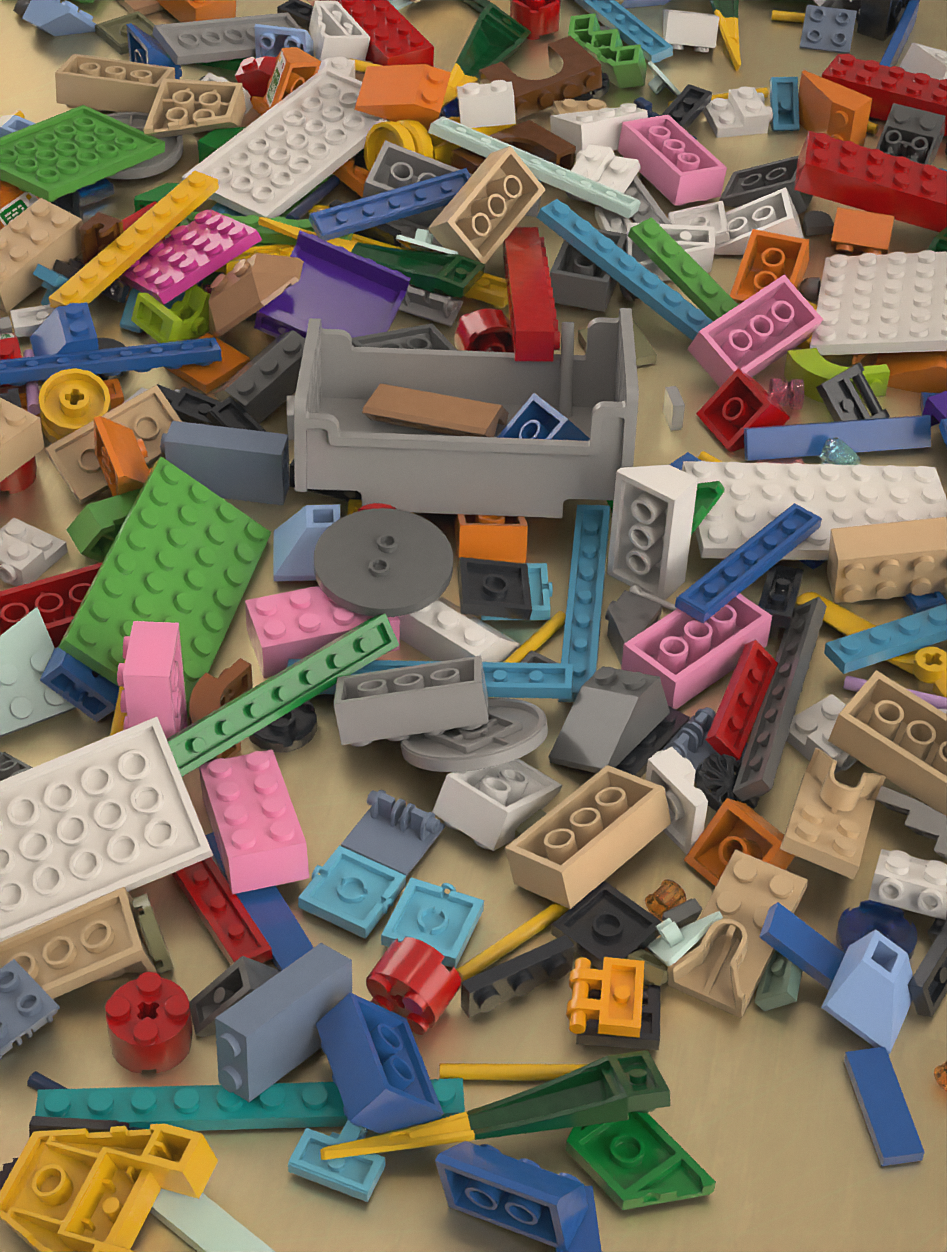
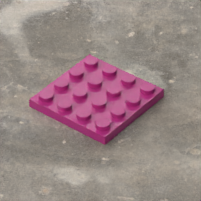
[119,210,262,305]

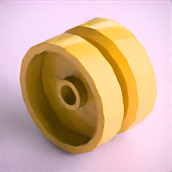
[364,119,433,172]
[39,368,111,444]

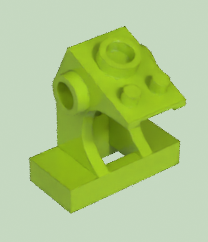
[131,284,211,343]

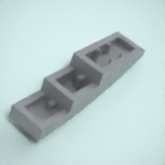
[876,786,947,860]

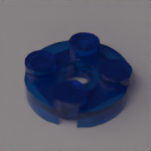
[836,900,917,961]

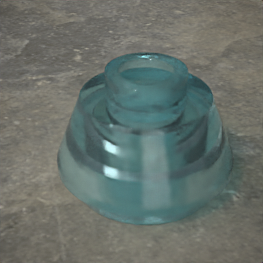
[819,437,861,465]

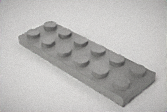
[152,12,301,65]

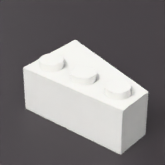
[550,103,648,155]
[626,222,715,281]

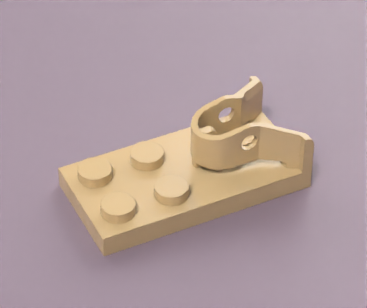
[45,385,182,505]
[780,748,886,880]
[667,849,808,1018]
[0,887,156,999]

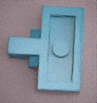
[288,1120,386,1202]

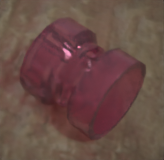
[768,378,804,410]

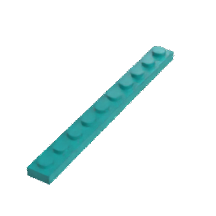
[35,1078,465,1131]

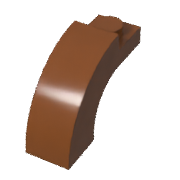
[189,658,253,762]

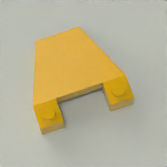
[0,1124,218,1252]

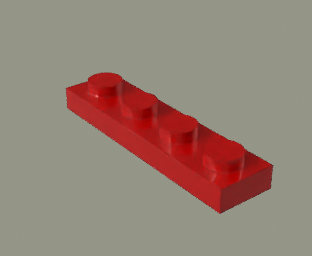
[705,639,778,761]
[172,857,273,965]

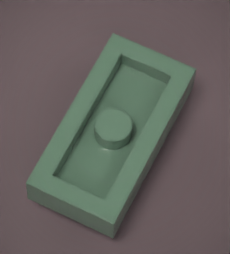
[755,950,803,1012]

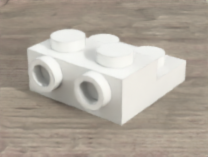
[703,86,773,138]
[566,144,641,203]
[0,518,68,586]
[786,694,857,774]
[645,747,708,855]
[868,849,947,920]

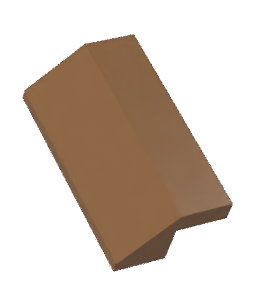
[362,383,509,437]

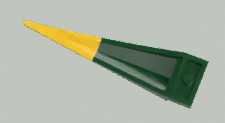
[710,0,741,71]
[441,2,531,109]
[258,217,486,298]
[320,1050,671,1160]

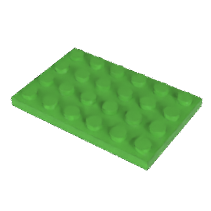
[0,105,165,202]

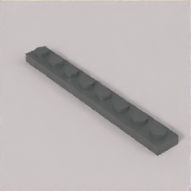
[733,597,827,802]

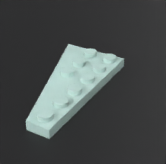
[0,607,76,737]

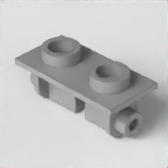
[399,284,463,327]

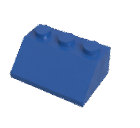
[316,993,444,1134]
[435,1141,589,1252]

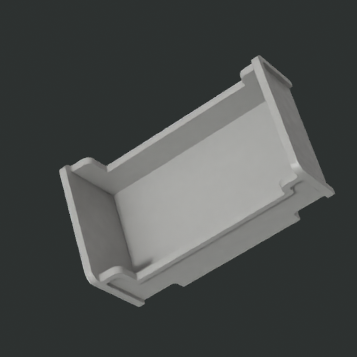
[294,308,639,518]

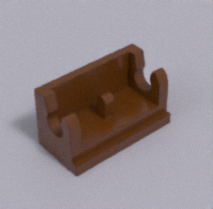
[79,212,124,264]

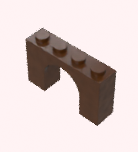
[479,36,602,120]
[450,120,576,174]

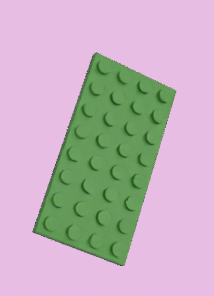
[59,456,271,719]

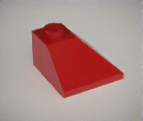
[235,56,277,101]

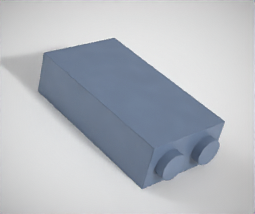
[160,421,290,506]
[215,943,352,1102]

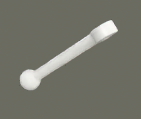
[629,585,677,611]

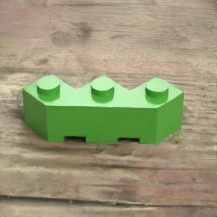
[568,13,647,88]
[66,488,142,562]

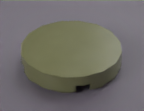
[132,893,174,974]

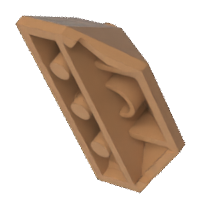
[209,253,304,338]

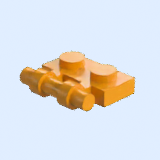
[566,957,645,1038]

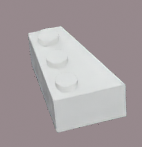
[309,1,370,61]

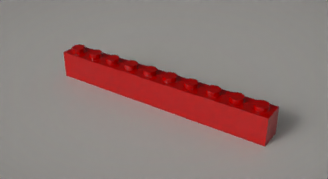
[503,227,560,362]

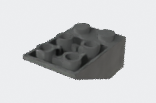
[876,103,945,165]

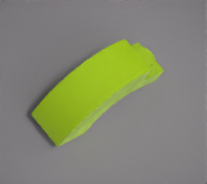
[784,348,890,403]

